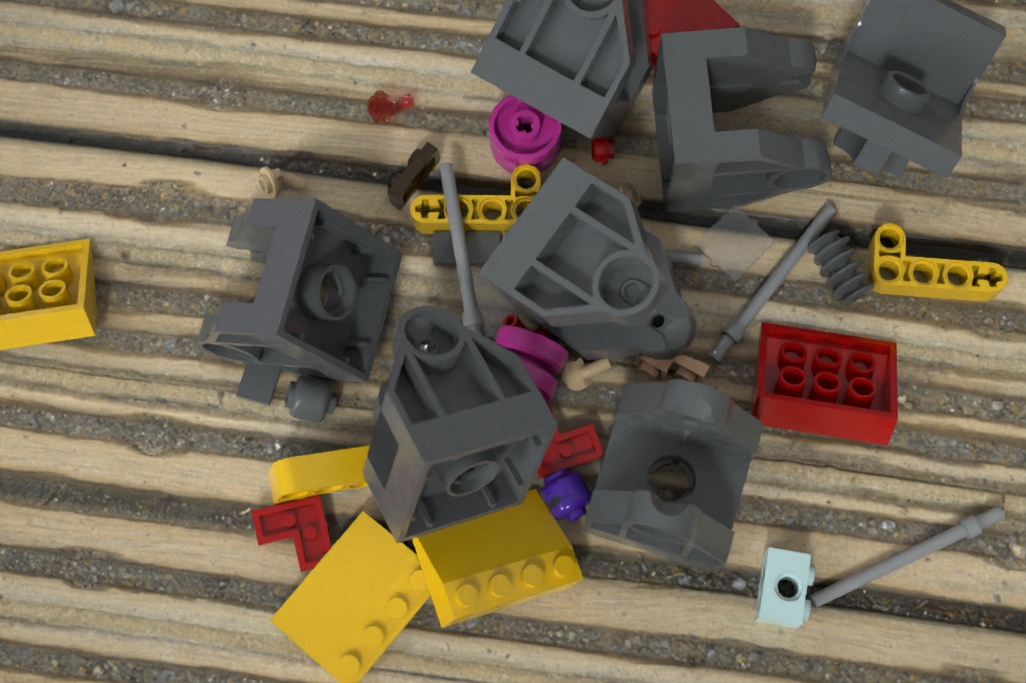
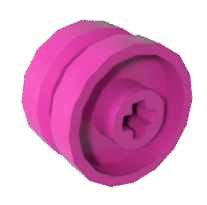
[489,95,561,173]
[494,325,569,402]

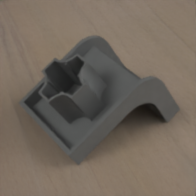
[822,0,1006,179]

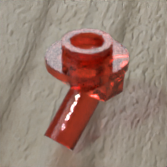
[367,90,415,123]

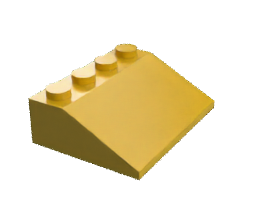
[0,238,97,350]
[412,489,584,628]
[270,511,431,683]

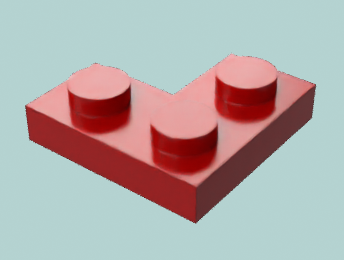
[537,402,605,480]
[251,495,332,573]

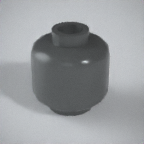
[284,375,337,423]

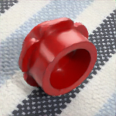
[591,138,614,166]

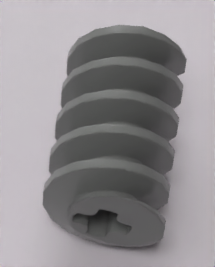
[807,230,875,306]

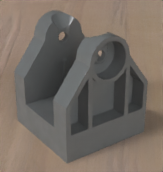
[471,0,654,139]
[652,27,832,213]
[478,157,696,360]
[196,198,403,382]
[362,306,558,543]
[583,379,764,573]

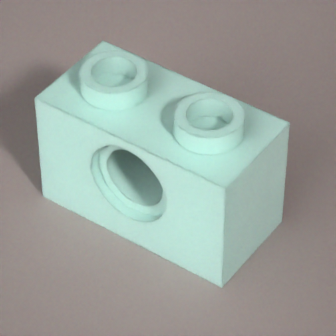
[754,547,815,629]

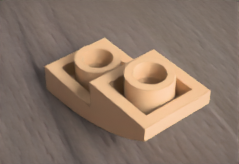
[634,355,710,383]

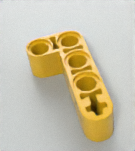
[410,164,541,235]
[867,223,1008,302]
[268,445,370,505]

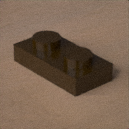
[387,141,440,211]

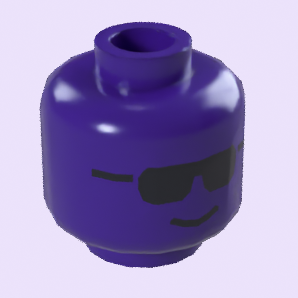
[541,468,592,523]

